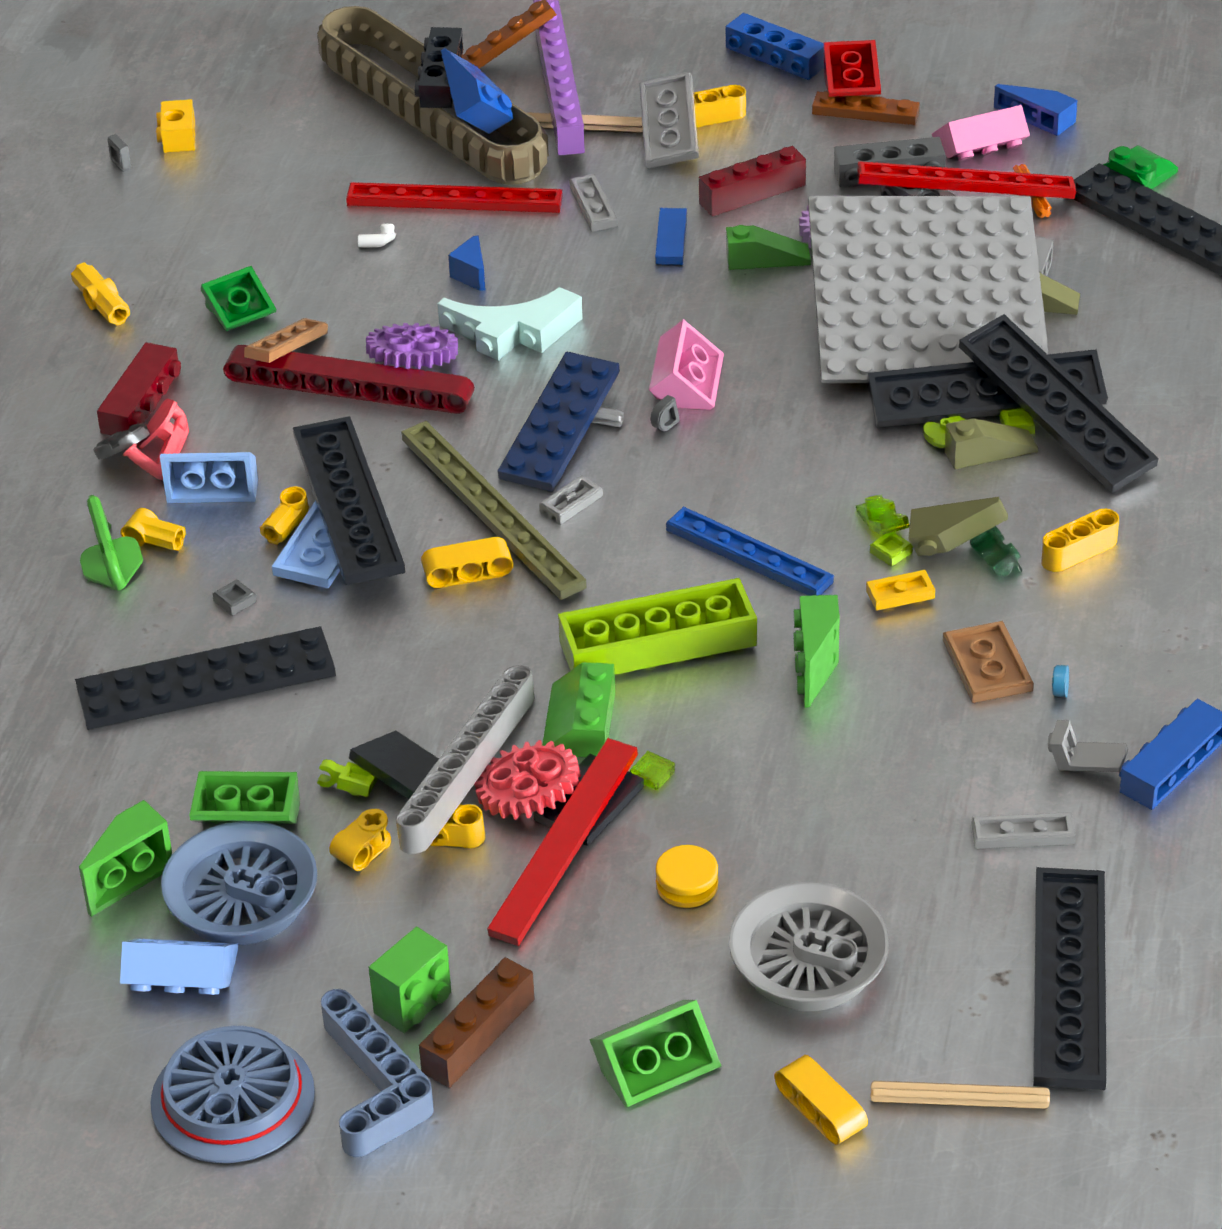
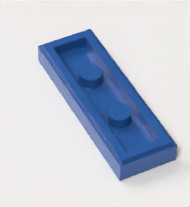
[655,208,687,265]

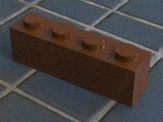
[419,957,535,1088]

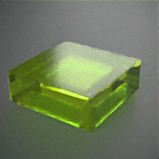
[630,751,675,790]

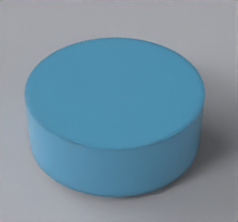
[1052,665,1069,697]

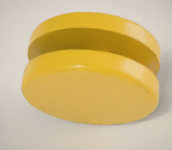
[655,845,718,908]

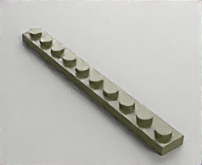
[401,421,587,600]

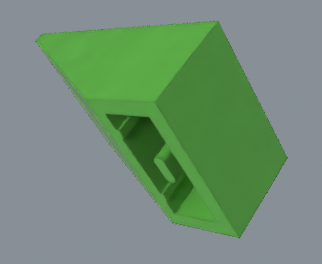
[793,595,840,708]

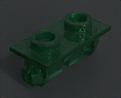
[970,526,1023,577]

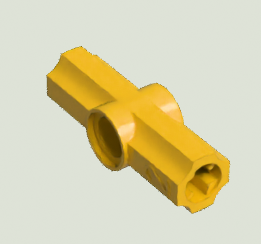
[71,262,130,326]

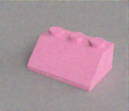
[932,105,1030,161]
[649,319,724,410]

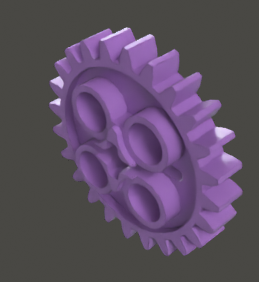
[366,323,458,369]

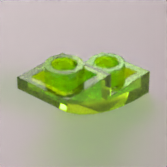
[855,495,910,535]

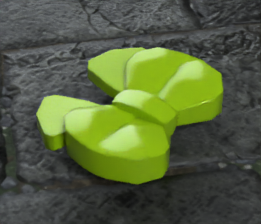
[923,416,965,448]

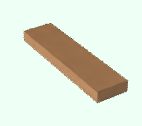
[244,318,328,363]

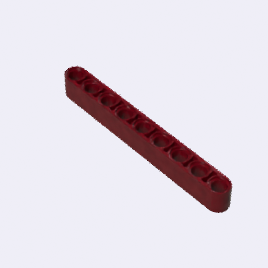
[223,345,475,414]

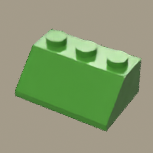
[542,662,615,758]
[189,771,300,824]
[589,1000,721,1107]

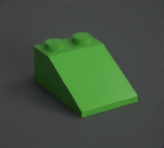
[79,800,172,917]

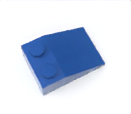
[441,48,514,134]

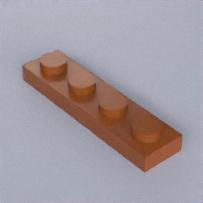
[462,0,557,69]
[812,91,920,125]

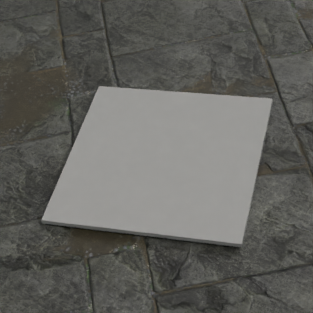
[808,196,1049,383]

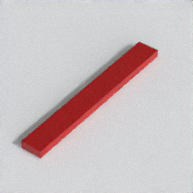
[857,161,1076,199]
[346,182,563,213]
[487,738,638,946]

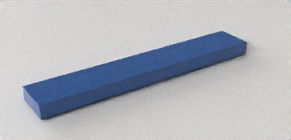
[666,506,834,596]

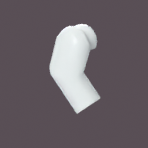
[358,223,396,248]

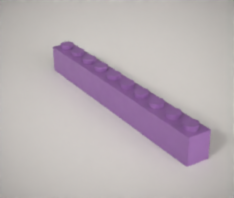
[533,0,585,155]

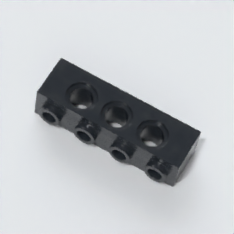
[415,27,464,108]

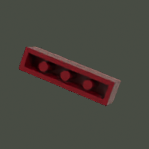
[699,145,806,217]
[97,342,181,435]

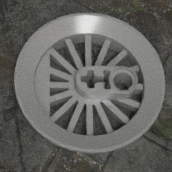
[729,882,889,1011]

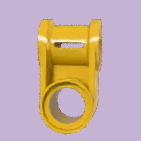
[430,804,485,849]
[329,808,391,871]

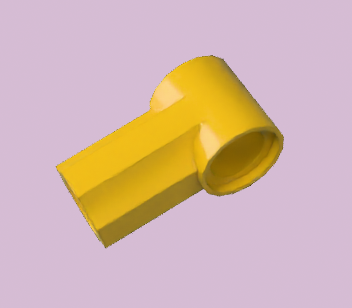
[260,486,309,545]
[120,508,186,551]

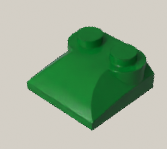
[1103,145,1178,189]
[201,266,277,331]

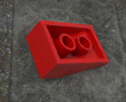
[824,40,881,97]

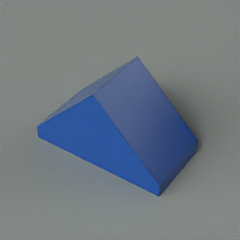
[448,235,485,291]

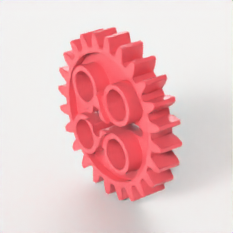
[474,740,581,820]

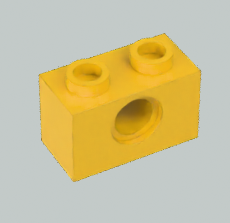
[156,99,195,153]

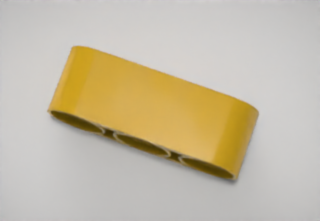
[693,85,746,128]
[1041,508,1119,572]
[421,537,514,588]
[774,1055,868,1145]

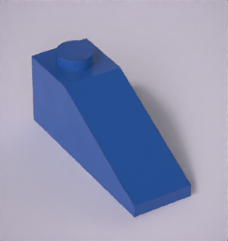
[994,84,1078,136]

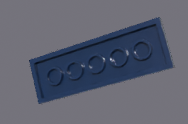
[497,351,620,492]

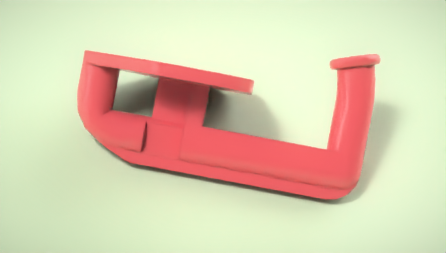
[123,398,189,481]

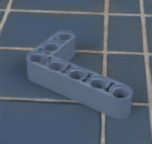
[321,989,434,1157]

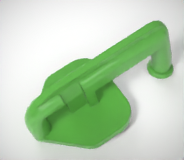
[80,495,143,591]

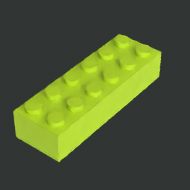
[558,578,757,674]

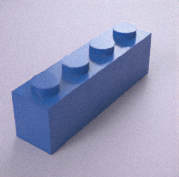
[1119,698,1222,810]

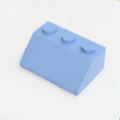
[160,452,259,503]
[120,938,238,995]

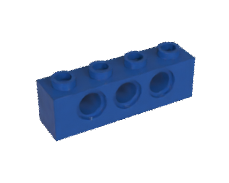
[725,13,824,80]

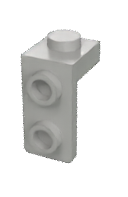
[1048,720,1128,772]

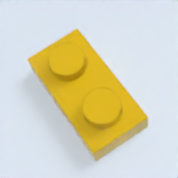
[866,570,935,611]

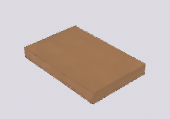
[943,621,1034,703]

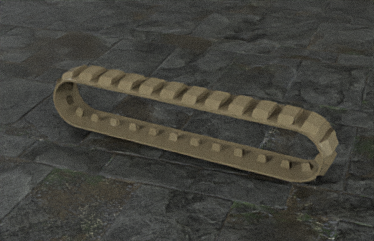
[317,6,549,185]

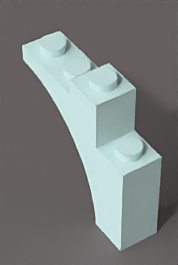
[437,287,582,361]

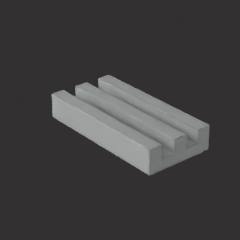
[539,475,603,525]

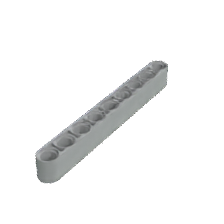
[396,665,535,854]

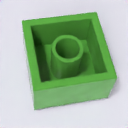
[368,926,451,1033]

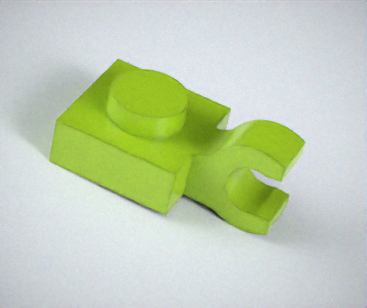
[317,759,378,797]

